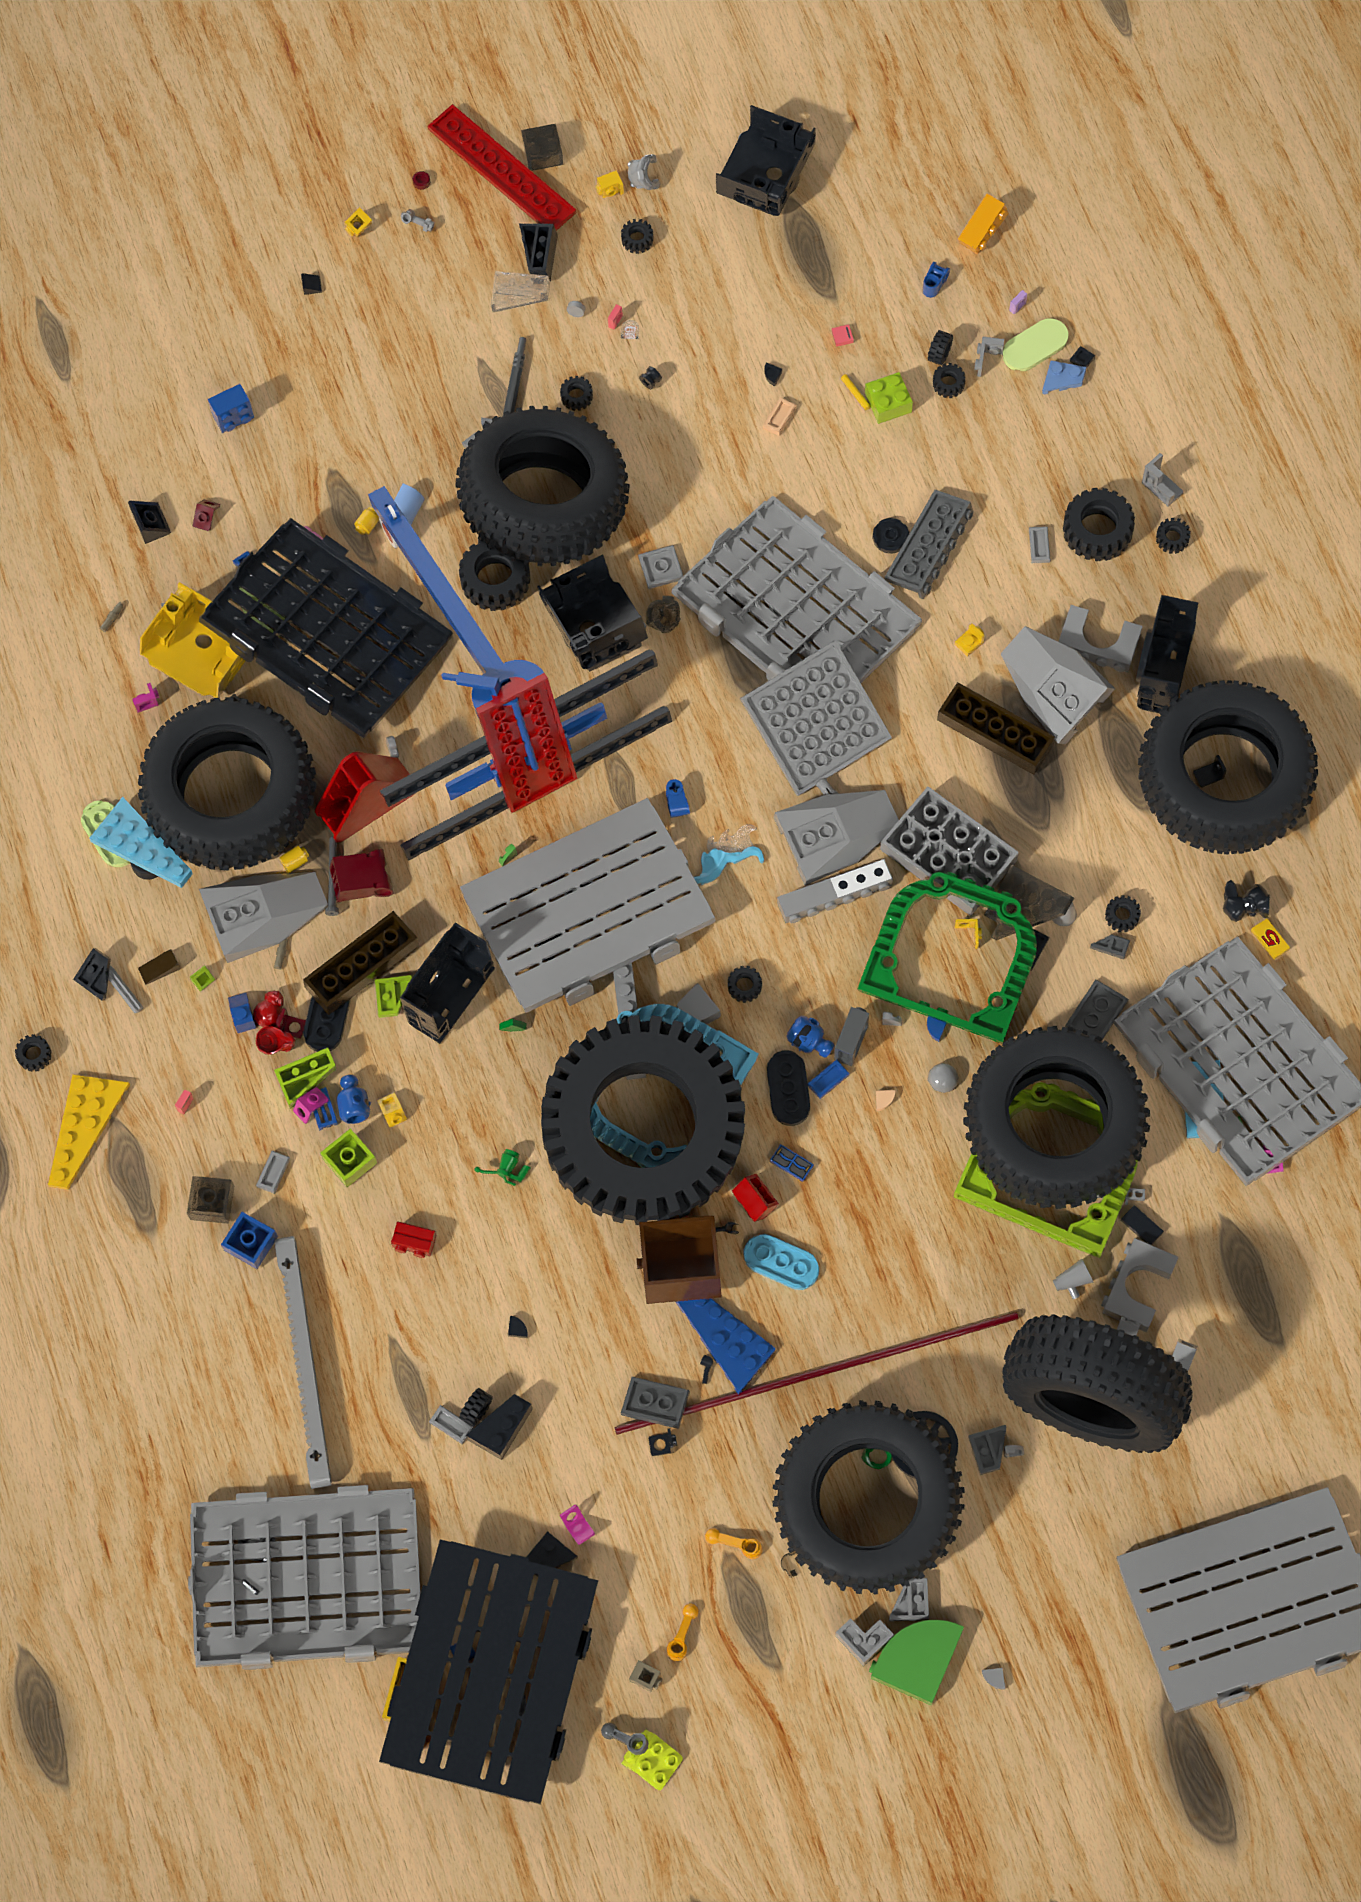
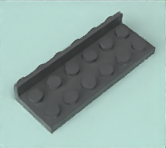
[884,490,974,599]

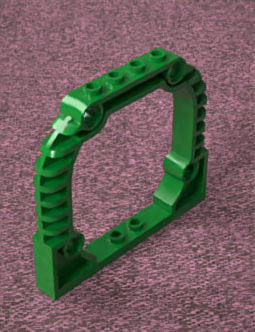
[857,872,1037,1044]

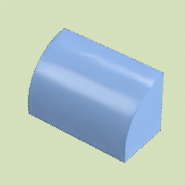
[394,483,424,525]

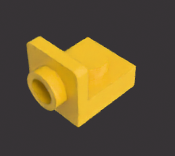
[955,623,984,657]
[377,1092,407,1127]

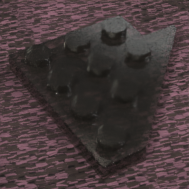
[984,865,1074,940]

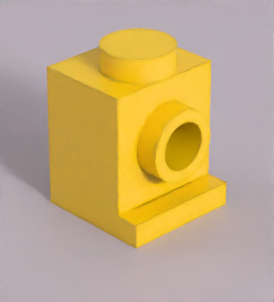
[595,170,624,198]
[344,207,372,237]

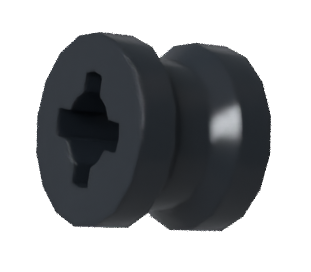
[639,366,662,390]

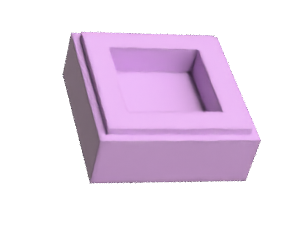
[1009,290,1027,314]

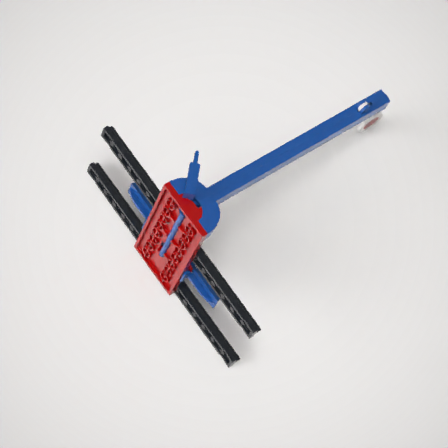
[368,486,672,861]

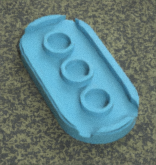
[744,1234,819,1290]

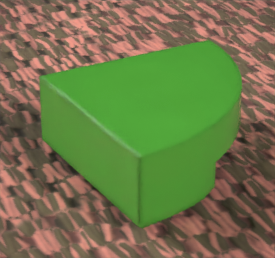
[499,844,517,866]

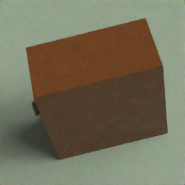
[636,1216,722,1304]

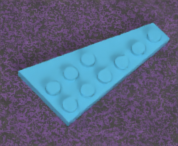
[89,797,193,888]

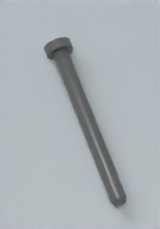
[325,836,339,916]

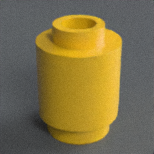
[354,507,379,535]

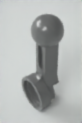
[601,1723,649,1755]

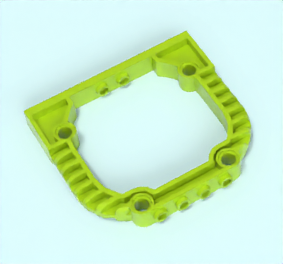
[954,1082,1138,1259]

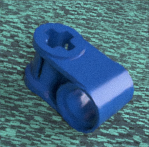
[923,262,950,298]
[666,779,690,818]

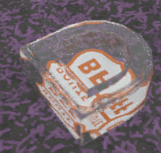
[621,320,639,339]

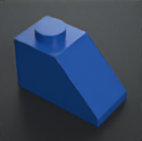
[228,993,256,1033]

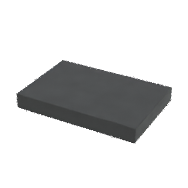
[1065,979,1129,1042]
[621,1377,690,1429]

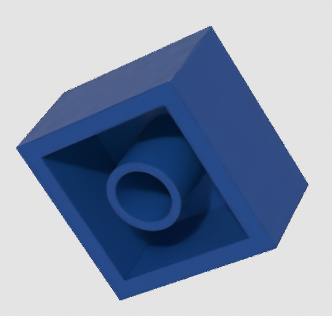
[208,384,254,433]
[221,1212,278,1269]

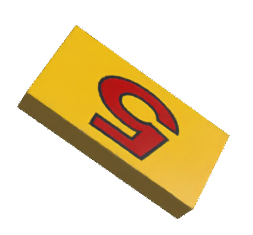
[1251,918,1290,960]

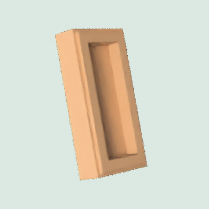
[763,397,796,436]

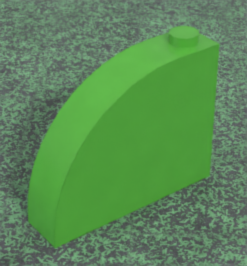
[869,1620,964,1705]

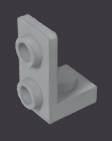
[974,337,1004,377]

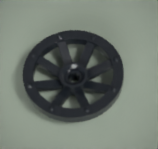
[891,1411,958,1479]

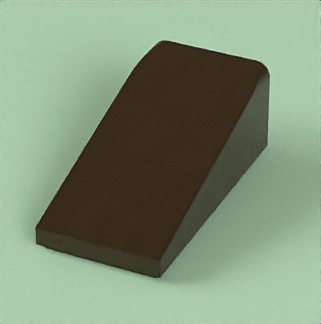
[138,949,180,985]

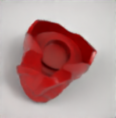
[253,990,284,1027]
[256,1026,296,1055]

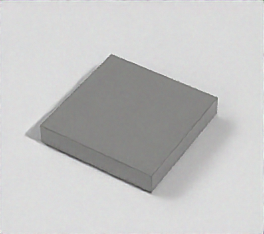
[638,545,683,589]

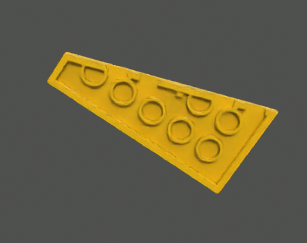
[48,1074,130,1190]

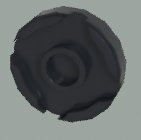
[872,518,909,554]

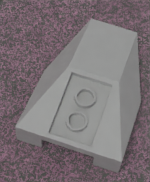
[1001,626,1115,744]
[774,790,899,885]
[199,872,328,963]

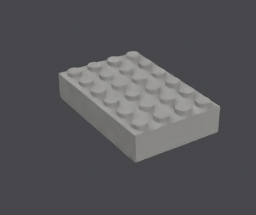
[880,786,1019,916]

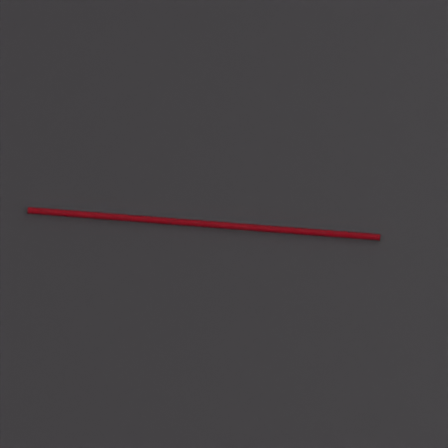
[614,1312,1019,1435]

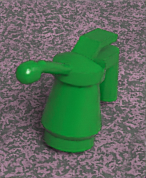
[474,1149,531,1186]

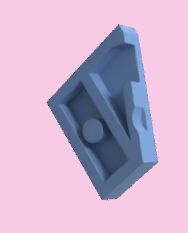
[1042,361,1086,394]

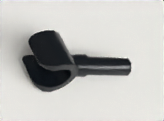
[715,1222,739,1235]
[700,1355,713,1384]

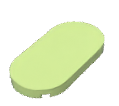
[1003,318,1068,371]
[81,801,130,867]

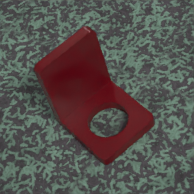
[192,499,220,531]
[276,1008,306,1039]

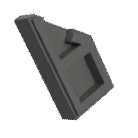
[1090,934,1130,960]

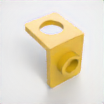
[955,919,982,949]

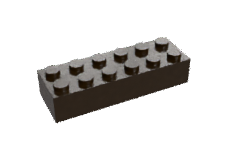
[937,682,1055,775]
[303,911,418,1015]

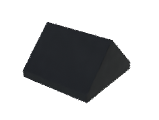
[128,500,171,544]

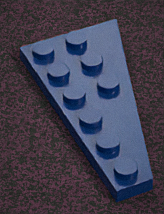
[676,1298,776,1395]

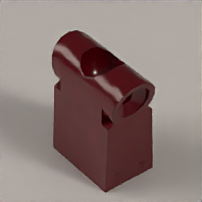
[329,849,394,902]

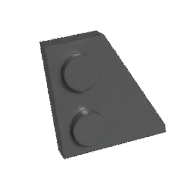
[968,1425,1007,1475]

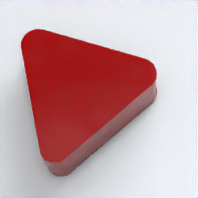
[315,752,414,842]

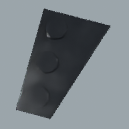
[519,223,558,282]
[466,1394,533,1460]

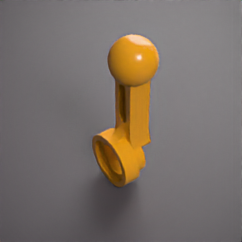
[705,1528,763,1559]
[667,1603,699,1661]

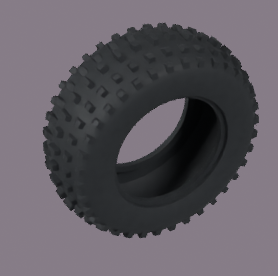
[455,406,630,567]
[1138,680,1318,855]
[138,697,316,871]
[963,1026,1150,1209]
[1002,1314,1193,1453]
[772,1400,965,1595]

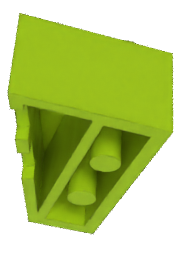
[274,1048,336,1109]

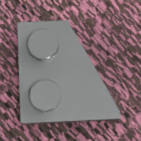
[889,1578,929,1621]

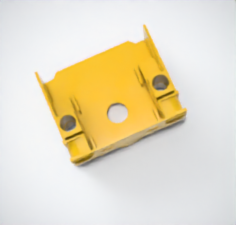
[140,582,246,698]

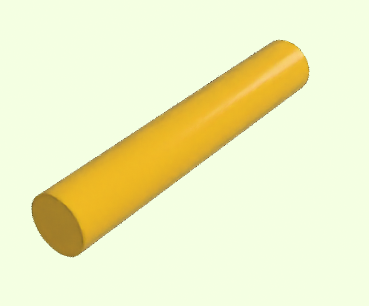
[841,374,871,411]

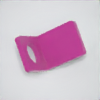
[293,1087,329,1124]
[560,1504,595,1545]

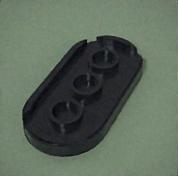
[303,997,351,1052]
[767,1050,810,1126]

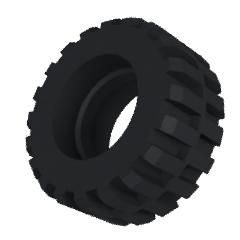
[1063,488,1135,561]
[459,541,531,611]

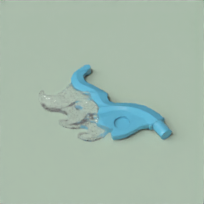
[694,824,764,885]

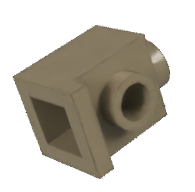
[629,1660,662,1692]

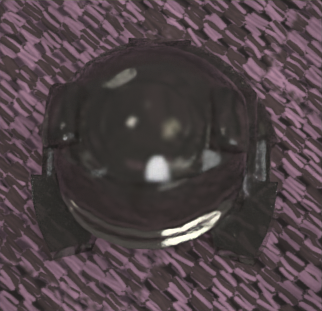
[646,595,681,633]

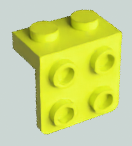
[621,1729,683,1790]

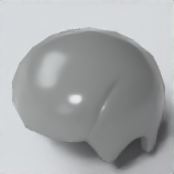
[928,1063,959,1093]

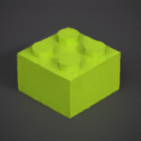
[865,372,913,424]
[320,1128,377,1187]

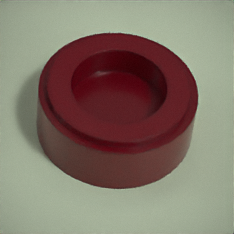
[412,171,430,190]

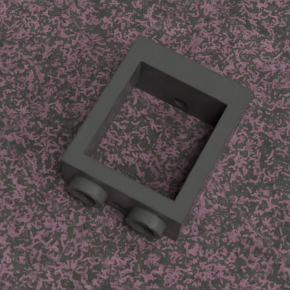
[834,1007,869,1067]

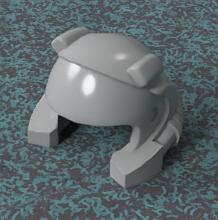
[628,154,660,190]

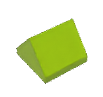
[190,965,215,992]

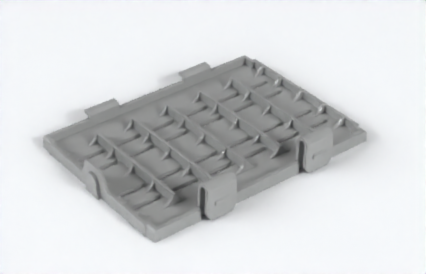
[671,496,922,683]
[460,798,715,1013]
[1114,937,1361,1186]
[188,1485,420,1670]
[1116,1487,1361,1713]

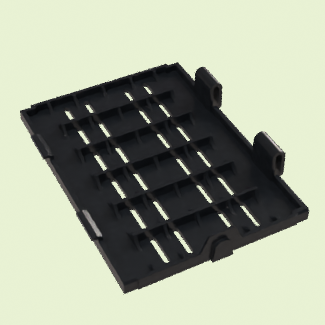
[199,518,453,738]
[379,1539,599,1805]

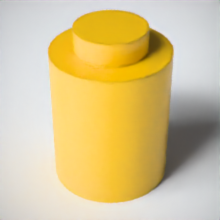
[279,846,309,873]

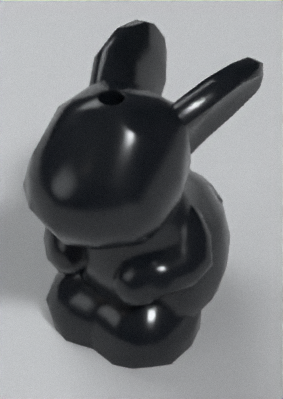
[1223,880,1270,922]

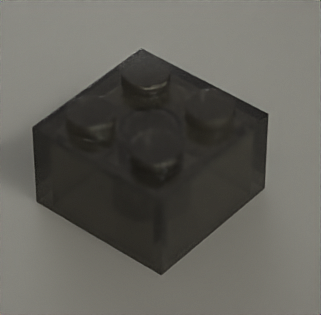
[521,124,563,171]
[187,1176,235,1224]

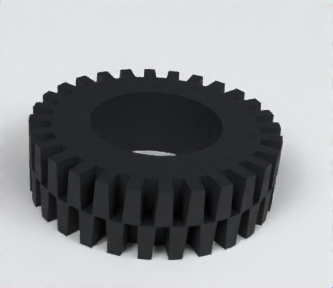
[541,1015,745,1225]

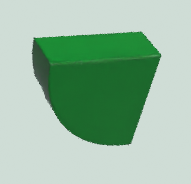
[499,1019,527,1032]

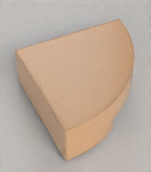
[876,1090,895,1111]

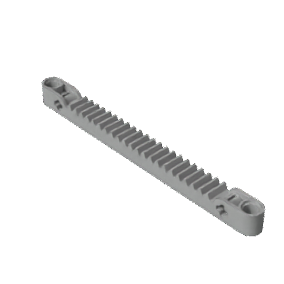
[275,1236,332,1489]

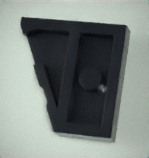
[73,948,111,1001]
[526,1531,578,1577]

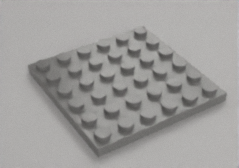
[740,640,892,796]

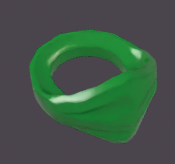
[861,1449,892,1470]

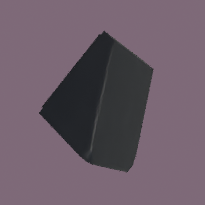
[301,273,322,295]

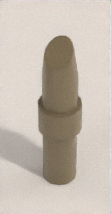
[100,601,123,632]
[274,938,288,970]

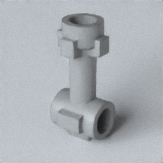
[401,209,435,232]

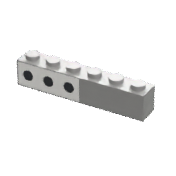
[777,859,893,924]

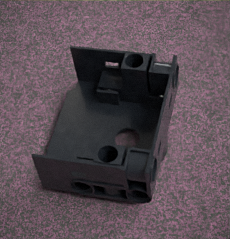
[716,105,816,216]
[537,554,648,669]
[1136,595,1199,713]
[400,922,495,1044]

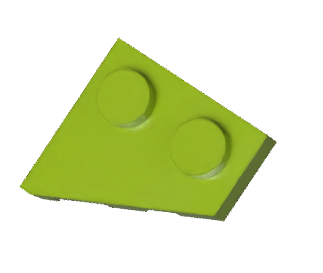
[375,975,412,1018]

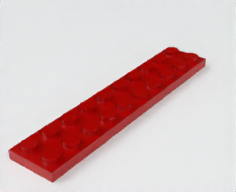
[427,104,577,231]

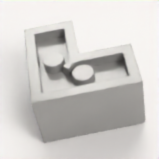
[1142,453,1183,506]
[835,1618,894,1667]

